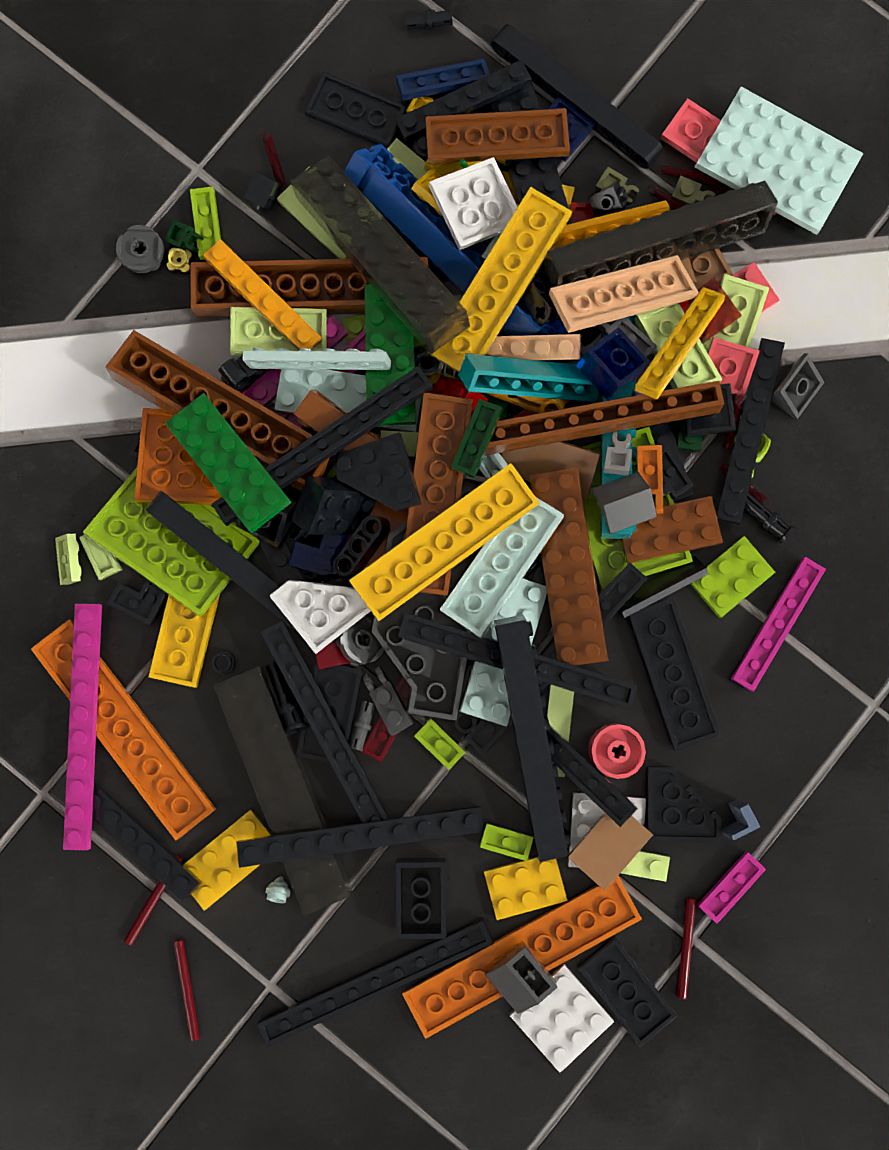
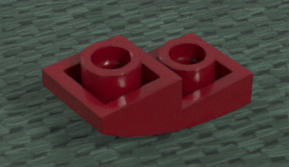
[315,637,362,670]

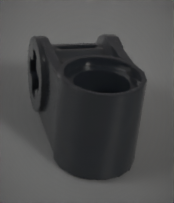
[519,277,560,324]

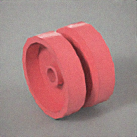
[587,723,646,779]

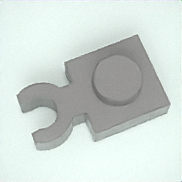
[604,432,632,476]

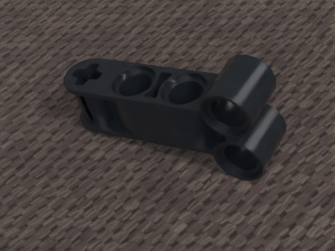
[218,355,270,393]

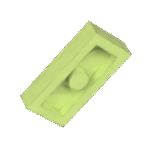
[55,534,81,585]
[621,851,670,882]

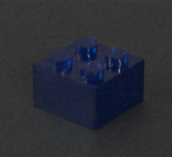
[576,327,651,401]

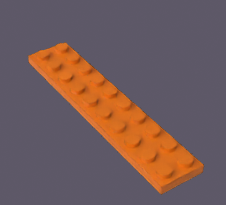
[31,619,216,841]
[402,876,642,1039]

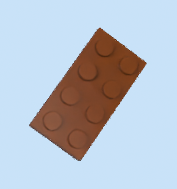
[621,496,723,564]

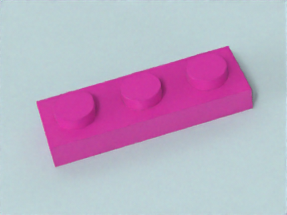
[697,851,766,923]

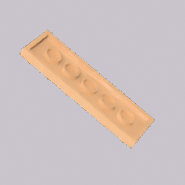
[549,255,699,333]

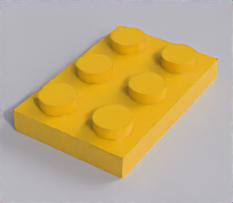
[484,856,567,920]

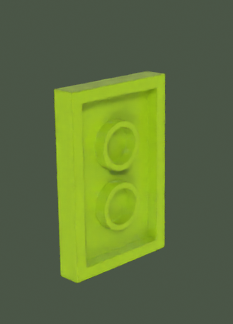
[690,536,775,618]

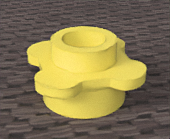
[167,248,192,272]

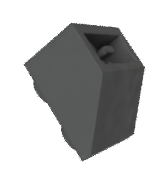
[485,941,558,1014]

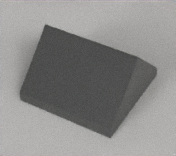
[771,353,824,419]
[592,472,657,534]

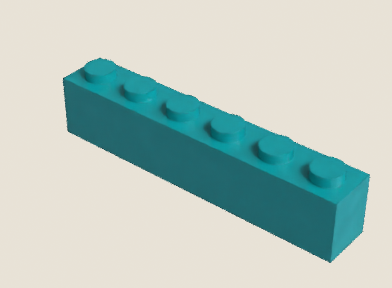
[458,354,604,402]

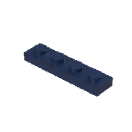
[396,58,490,101]

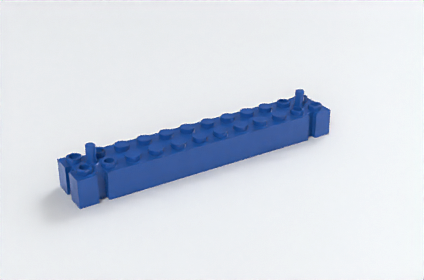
[343,144,577,362]

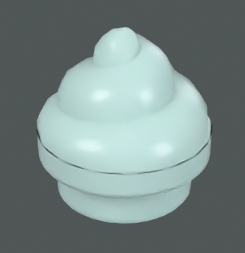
[265,876,290,903]

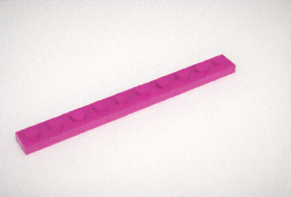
[63,604,102,850]

